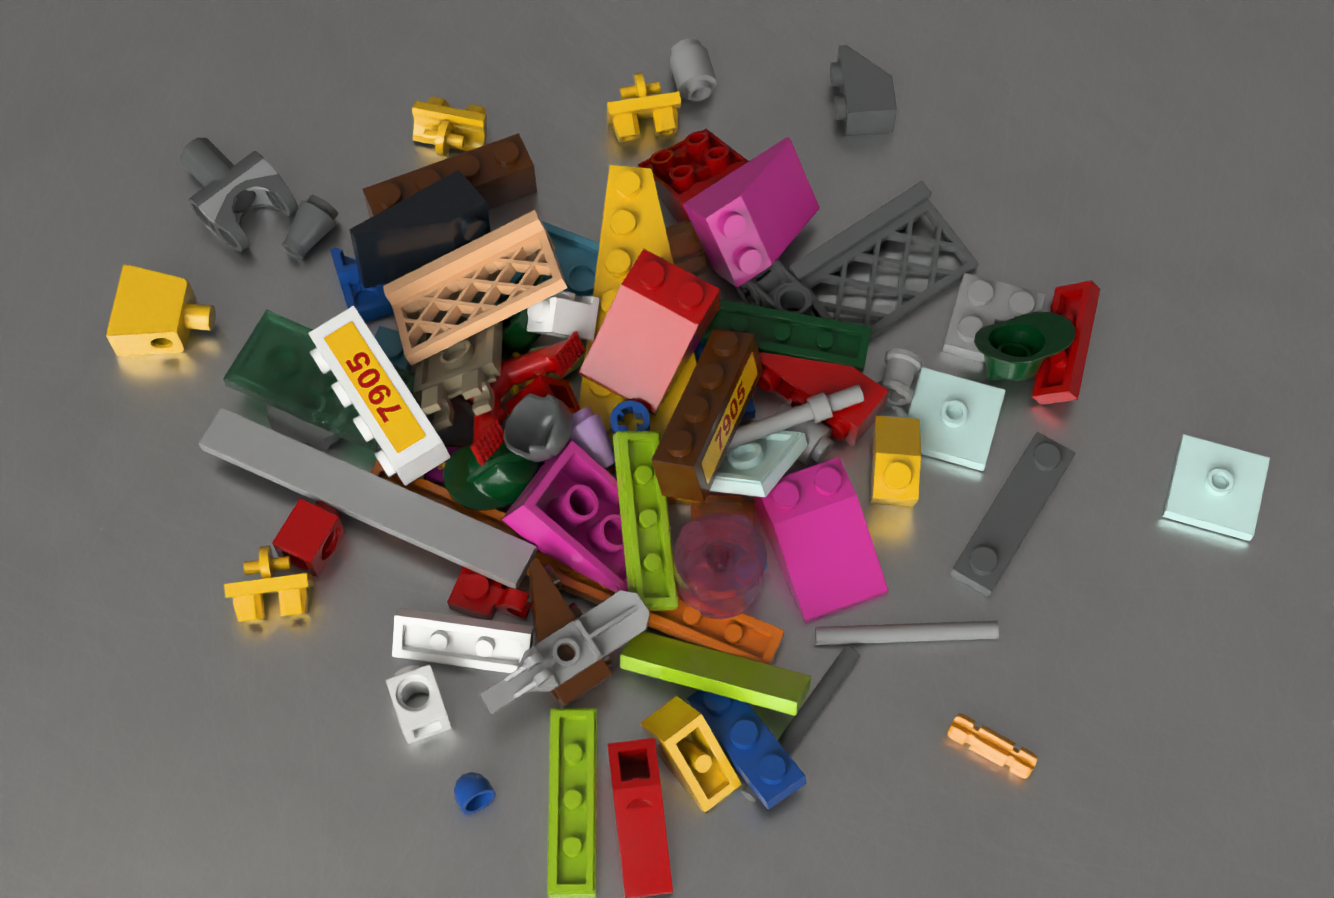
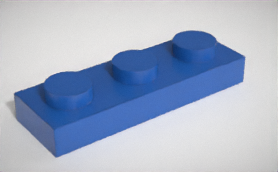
[686,690,807,810]

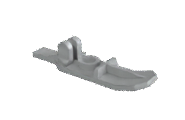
[479,590,650,714]

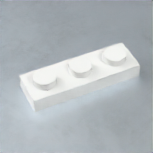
[392,608,534,673]

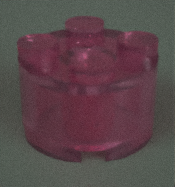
[674,513,767,619]

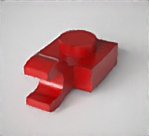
[447,567,532,621]

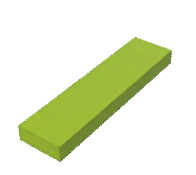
[613,431,679,611]
[620,631,811,716]
[547,708,597,898]

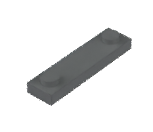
[950,432,1076,598]

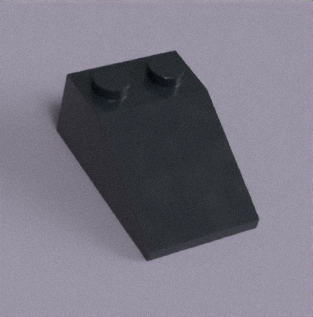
[349,170,491,288]

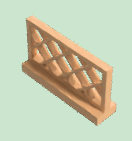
[383,210,568,366]

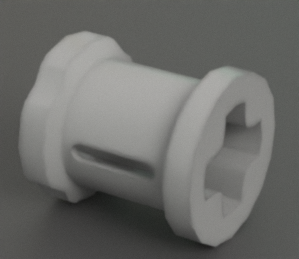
[877,348,923,405]

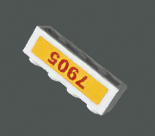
[308,305,451,486]

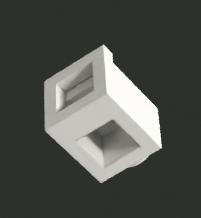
[526,291,600,341]

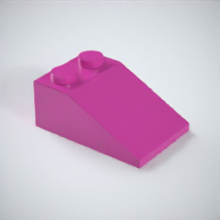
[683,137,820,288]
[502,440,672,593]
[754,457,889,623]

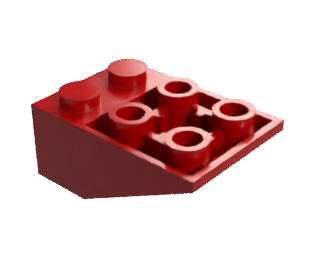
[637,129,749,251]

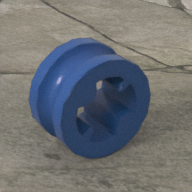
[610,401,650,435]

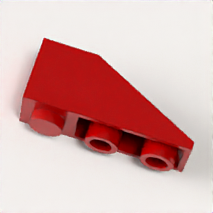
[757,352,888,447]
[607,738,673,898]

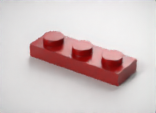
[1032,280,1100,405]

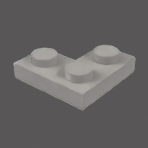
[942,272,1046,362]

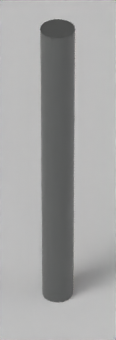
[741,645,860,803]

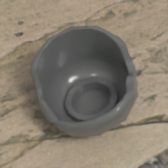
[503,394,573,462]

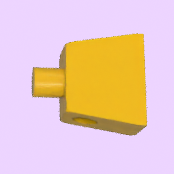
[106,264,216,356]

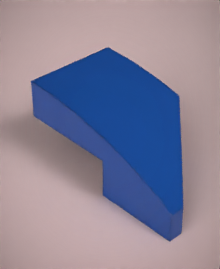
[330,248,394,322]

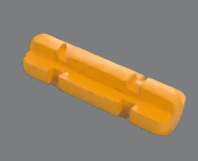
[947,713,1038,779]

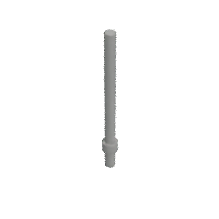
[611,385,864,479]

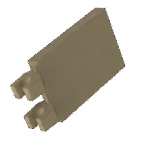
[413,292,504,431]

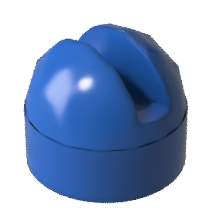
[454,772,496,814]

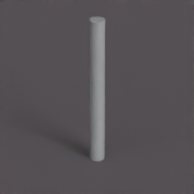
[815,620,999,645]

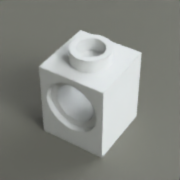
[385,664,452,744]

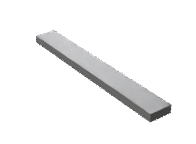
[199,407,537,589]

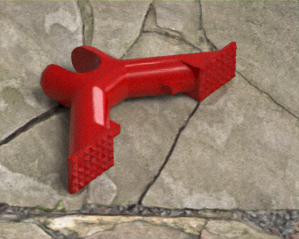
[460,331,585,466]

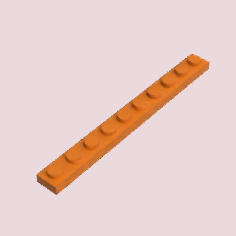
[370,460,785,665]

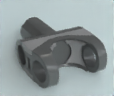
[180,137,298,252]

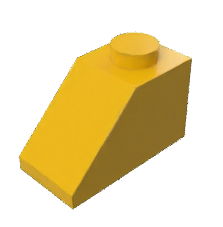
[869,416,921,507]
[640,696,742,813]

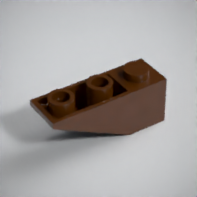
[529,557,613,708]

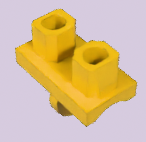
[606,72,681,143]
[412,96,487,156]
[224,545,314,622]

